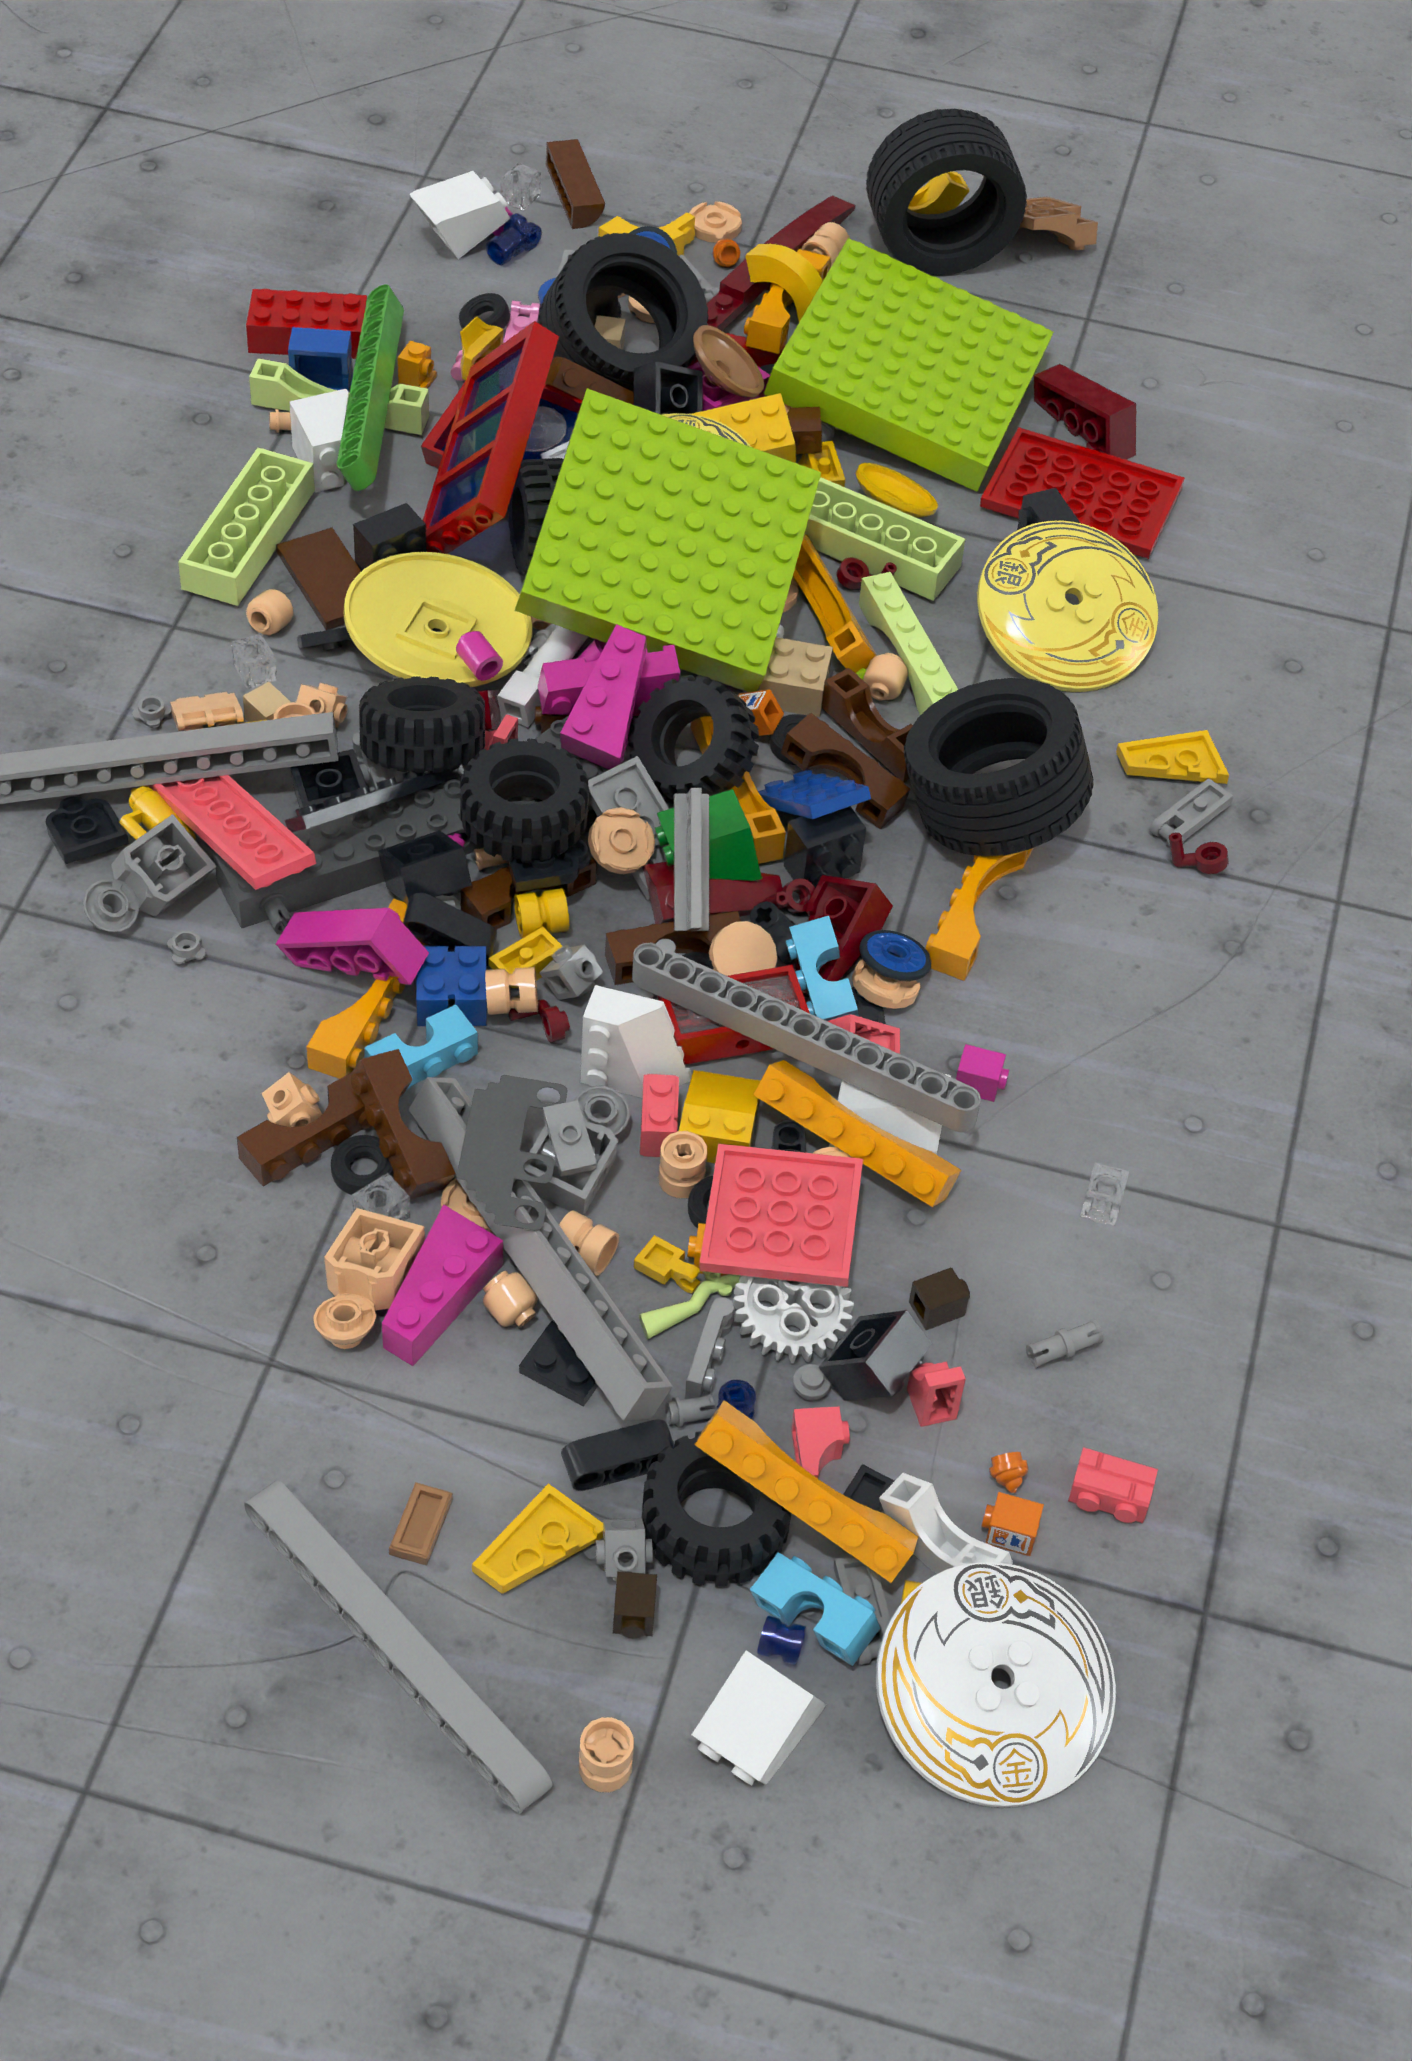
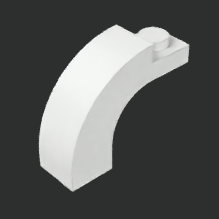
[879,1473,1013,1574]

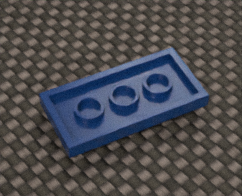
[758,770,871,819]

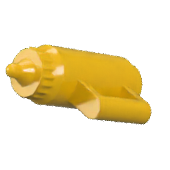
[119,786,196,840]

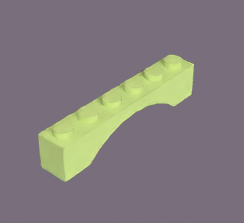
[249,358,429,435]
[859,572,958,715]

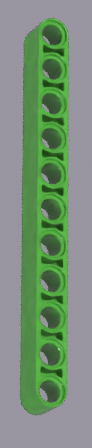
[337,284,404,491]

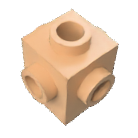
[296,683,347,728]
[262,1072,322,1127]

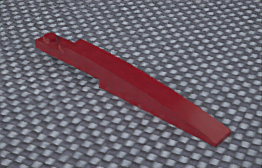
[706,195,855,331]

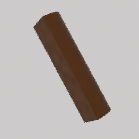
[546,139,605,229]

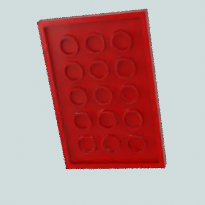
[980,427,1185,559]

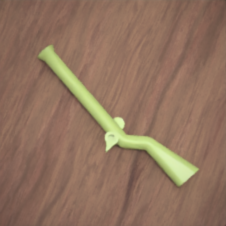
[639,1271,740,1340]

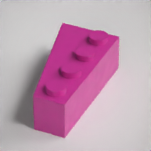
[560,624,646,770]
[537,644,680,716]
[276,908,429,985]
[382,1204,503,1366]

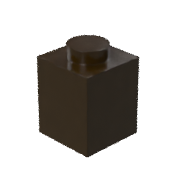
[909,1267,970,1330]
[613,1571,657,1639]

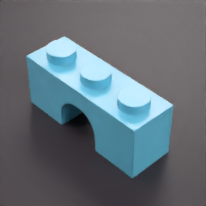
[786,916,859,1021]
[365,1005,478,1090]
[750,1552,880,1666]

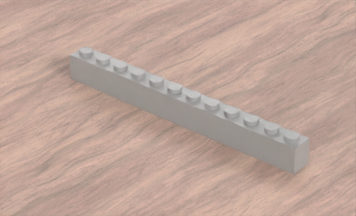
[0,712,338,804]
[409,1077,673,1421]

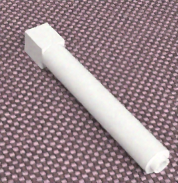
[497,626,588,727]

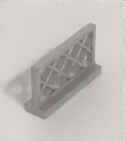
[674,788,709,931]

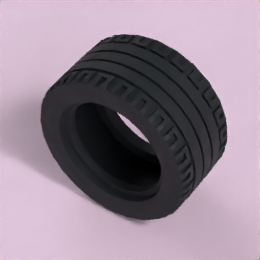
[866,108,1027,275]
[538,233,709,392]
[903,678,1094,857]

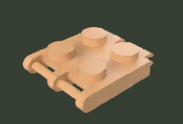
[170,692,244,731]

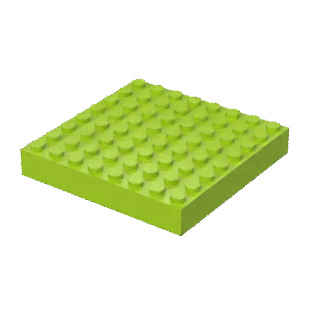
[764,238,1054,492]
[514,389,821,692]

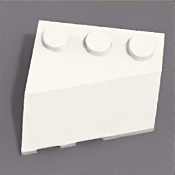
[580,985,692,1098]
[829,1074,951,1158]

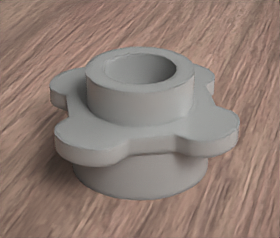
[132,695,171,727]
[167,930,206,964]

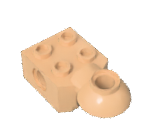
[313,1208,425,1349]

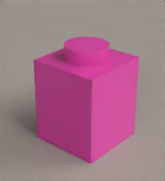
[956,1044,1009,1102]

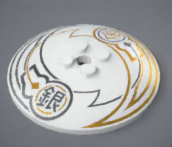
[876,1562,1116,1808]

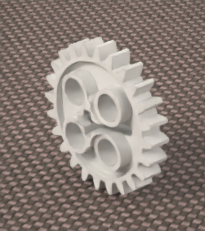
[733,1275,854,1363]

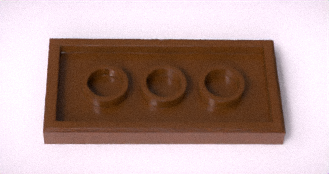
[276,527,361,630]

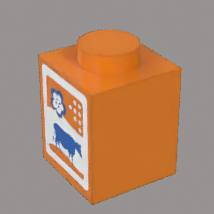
[738,689,784,736]
[981,1492,1044,1556]

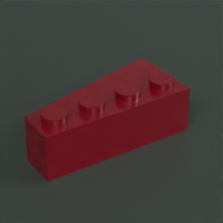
[1033,364,1137,460]

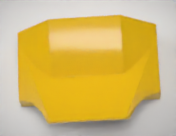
[460,316,503,380]
[797,441,846,487]
[489,927,563,988]

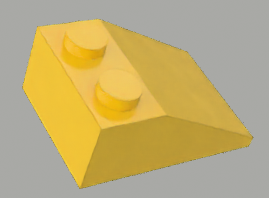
[679,1070,760,1163]

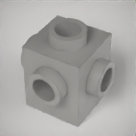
[540,944,603,1000]
[596,1518,653,1581]

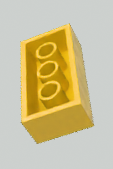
[692,393,796,463]

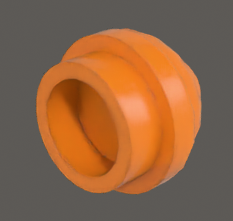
[712,238,740,267]
[989,1452,1029,1493]

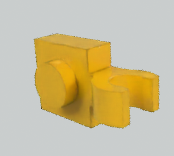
[634,1235,700,1294]

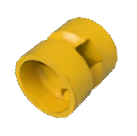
[514,888,569,938]

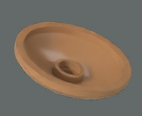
[693,325,764,397]

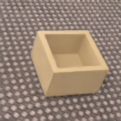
[759,637,833,717]

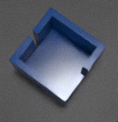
[288,327,353,393]
[416,946,487,1026]

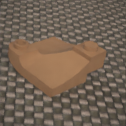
[1019,196,1098,250]

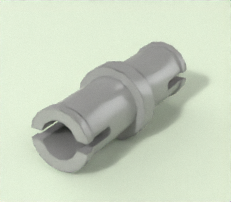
[1026,1320,1104,1368]

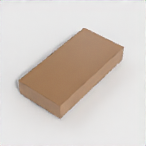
[389,1482,453,1566]

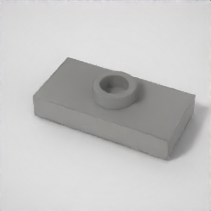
[542,1100,597,1177]

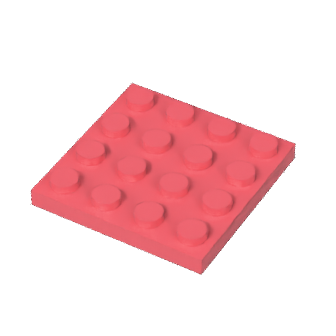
[700,1144,863,1287]

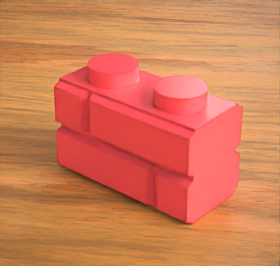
[640,1074,679,1157]
[1068,1447,1158,1523]

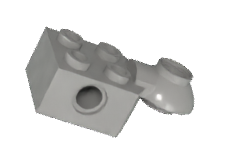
[83,814,216,932]
[523,1086,630,1215]

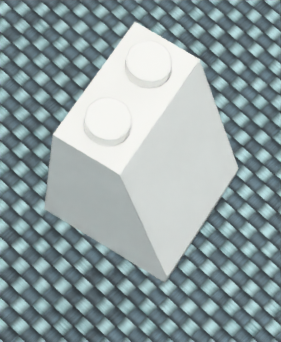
[410,171,510,259]
[289,388,349,493]
[692,1650,827,1786]

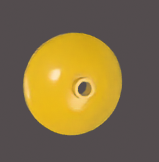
[856,463,938,518]

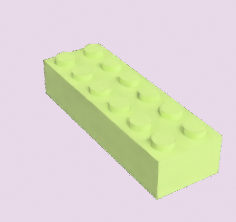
[178,448,315,606]
[805,477,966,601]

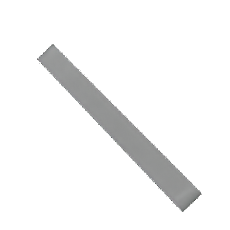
[632,943,981,1132]
[244,1480,553,1814]

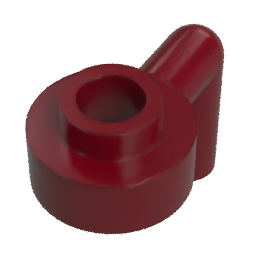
[836,557,897,589]
[1169,832,1229,874]
[763,878,815,914]
[508,999,570,1043]

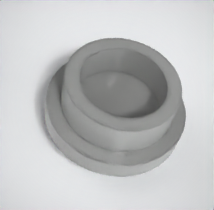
[793,1364,831,1401]

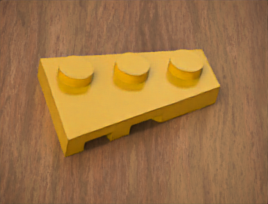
[1116,730,1229,784]
[472,1483,603,1594]

